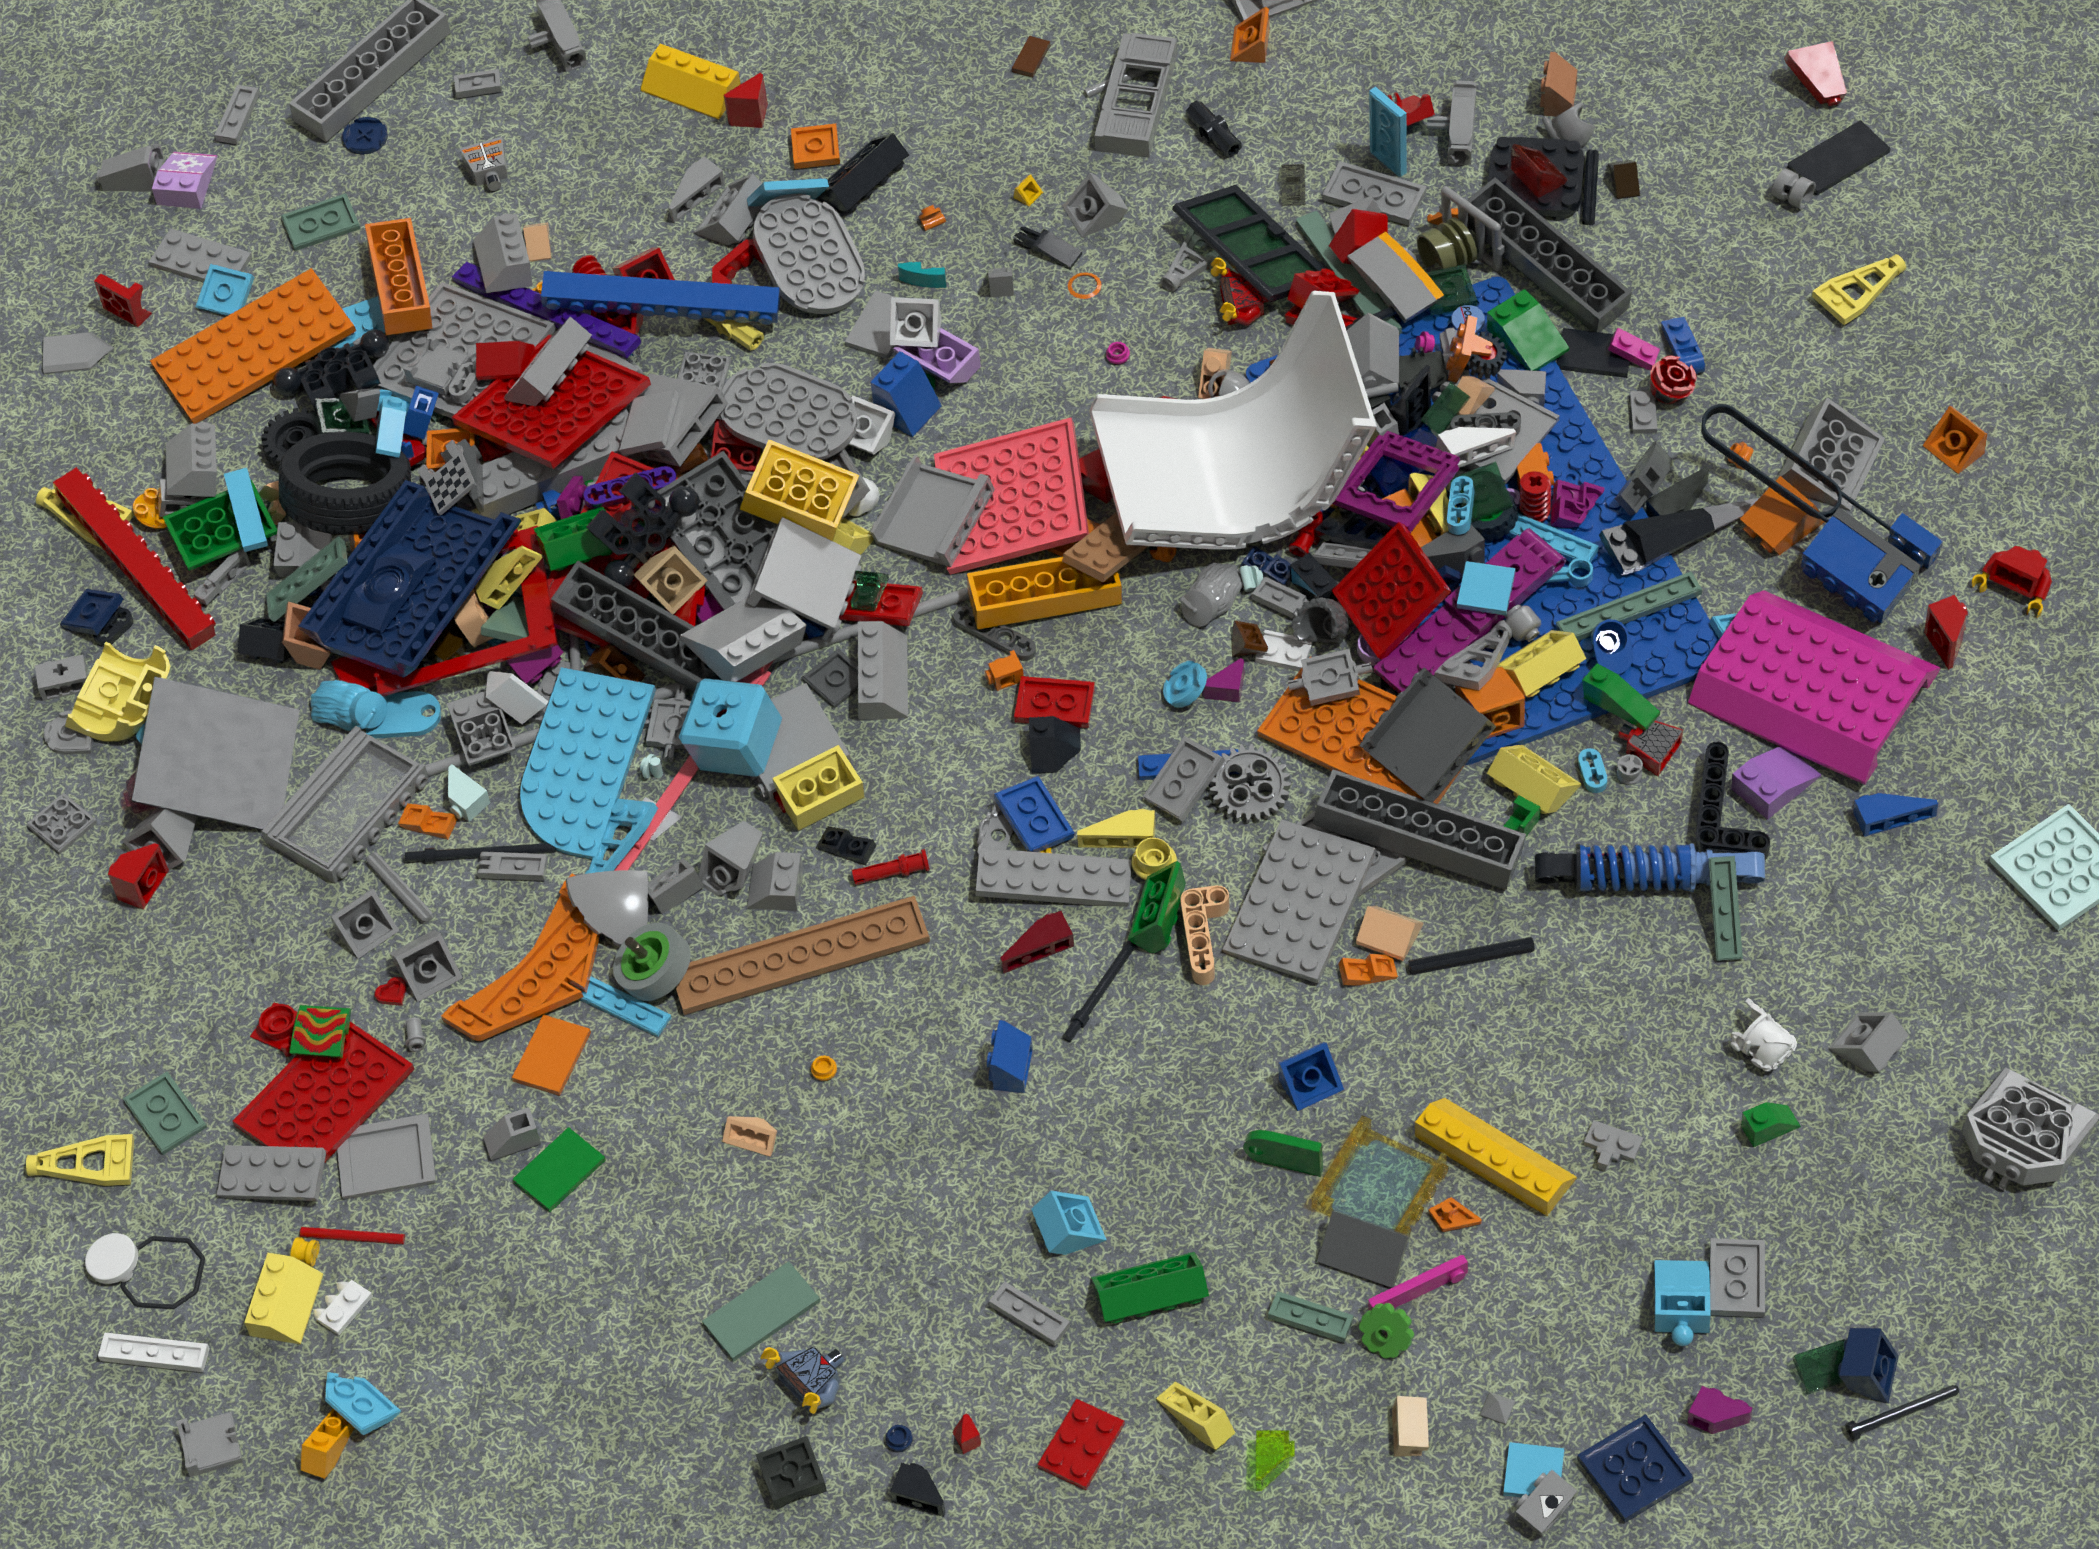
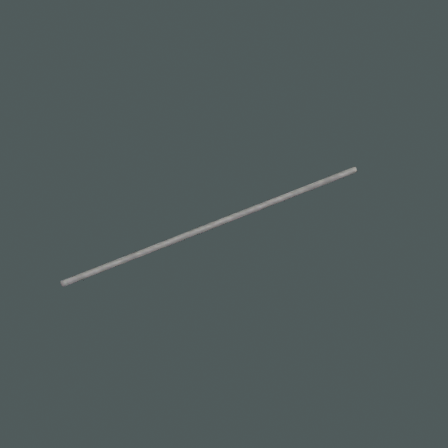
[425,587,969,777]

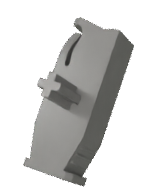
[527,0,587,72]
[1427,80,1477,165]

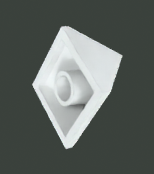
[890,297,942,347]
[848,395,895,455]
[486,671,549,724]

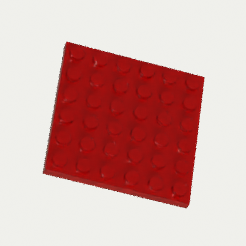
[452,334,651,469]

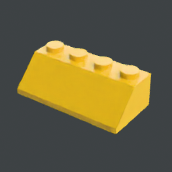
[640,43,741,120]

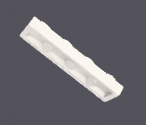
[98,1333,210,1372]

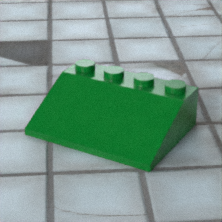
[163,480,277,571]

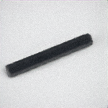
[1582,149,1599,225]

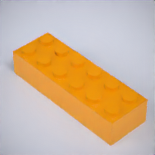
[967,557,1122,629]

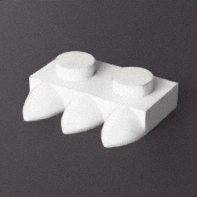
[313,1280,373,1336]

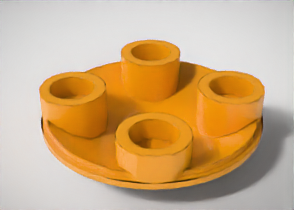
[132,488,166,529]

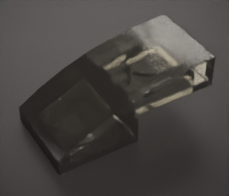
[1281,164,1306,206]

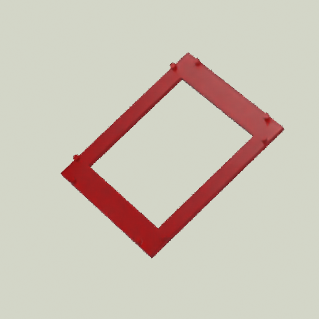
[374,525,558,696]

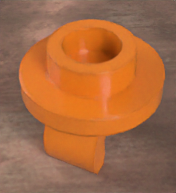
[1149,546,1176,562]

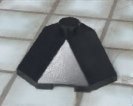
[1029,716,1081,774]

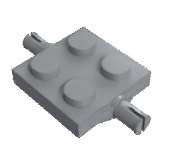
[1288,649,1373,706]
[646,685,691,762]

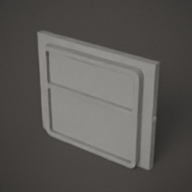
[337,1114,436,1199]

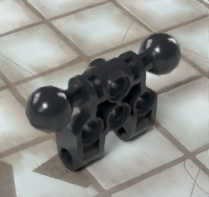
[273,329,389,412]
[586,472,699,588]

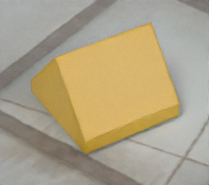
[1013,174,1043,206]

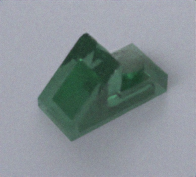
[850,570,889,611]

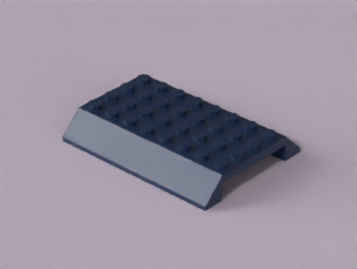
[298,480,522,678]

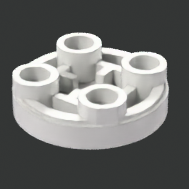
[85,1233,138,1284]

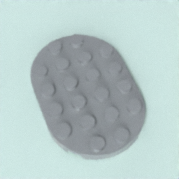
[753,194,865,314]
[720,363,858,460]

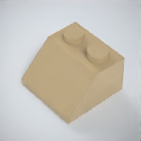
[634,546,708,614]

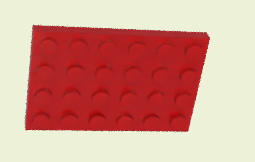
[233,1021,414,1162]

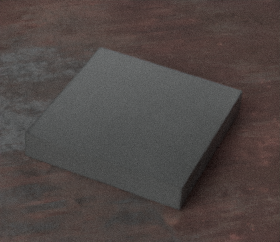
[802,649,858,709]

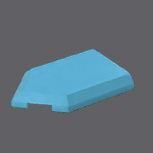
[325,1372,401,1435]

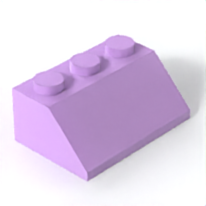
[893,328,981,383]

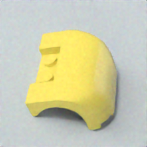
[65,642,170,741]

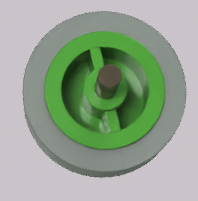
[613,923,691,1001]

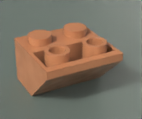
[1540,52,1578,117]

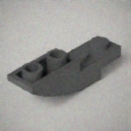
[1614,441,1672,516]

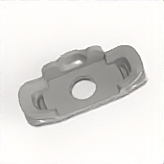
[977,803,1014,859]

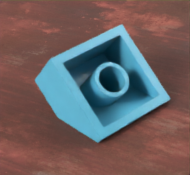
[1031,1191,1107,1255]

